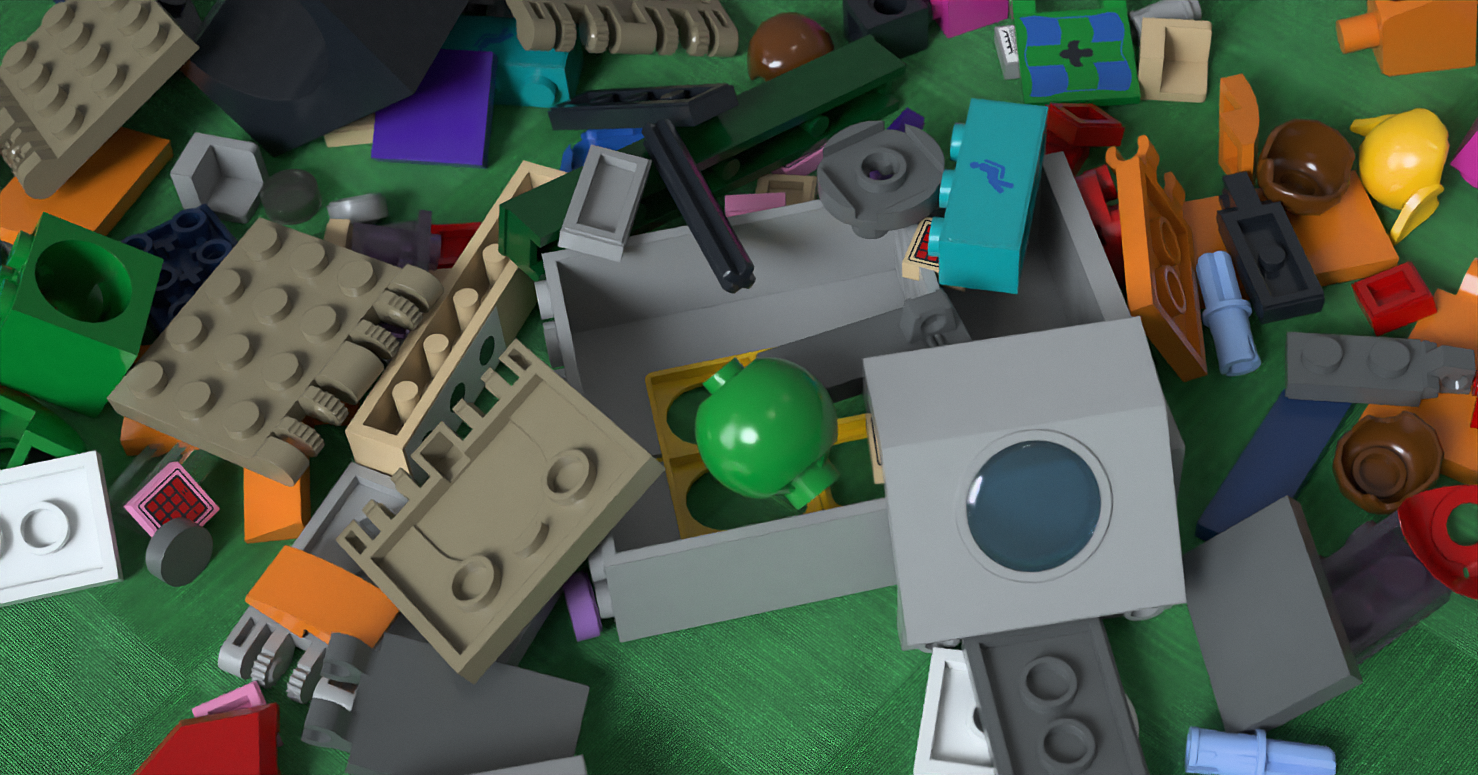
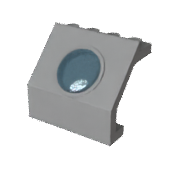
[863,316,1187,653]

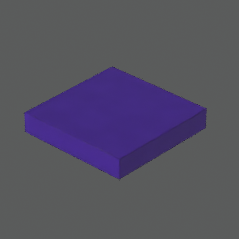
[371,49,498,169]

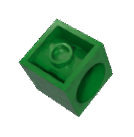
[0,212,164,419]

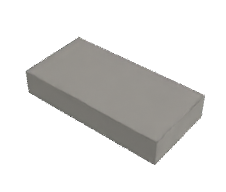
[558,144,652,263]

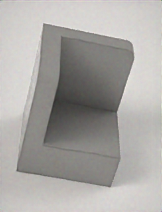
[170,132,271,224]

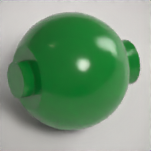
[695,357,841,510]

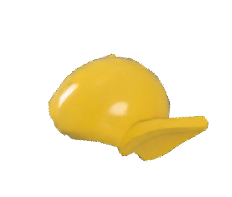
[1350,108,1450,246]

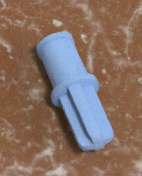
[1196,250,1261,377]
[1185,726,1336,775]

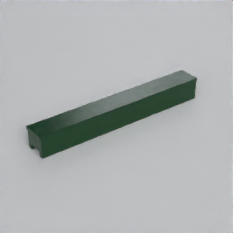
[498,34,907,282]

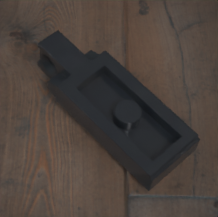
[1216,171,1325,325]

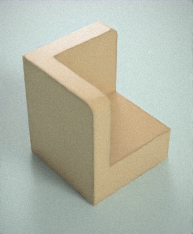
[1137,17,1212,103]

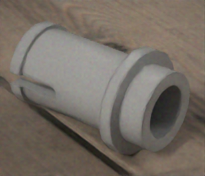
[1128,0,1202,47]

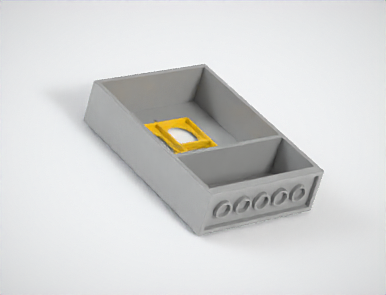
[534,151,1185,643]

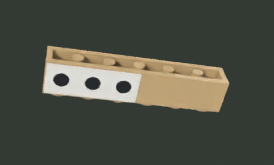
[345,160,567,485]

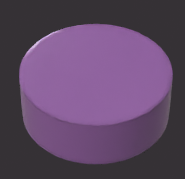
[562,570,603,642]

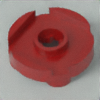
[1074,163,1126,290]

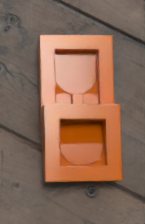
[1218,74,1259,187]
[245,545,401,650]

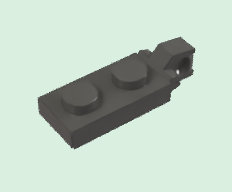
[1285,332,1476,407]

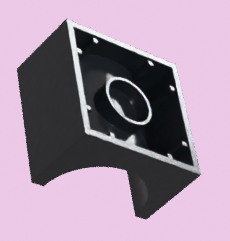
[179,0,469,158]

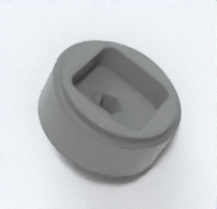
[327,193,389,234]

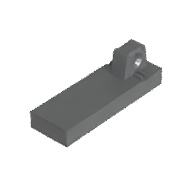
[757,289,972,403]

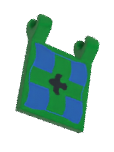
[1009,0,1141,106]

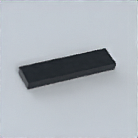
[547,83,739,130]

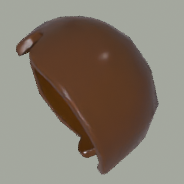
[747,12,835,81]
[1257,118,1355,216]
[1332,411,1444,515]

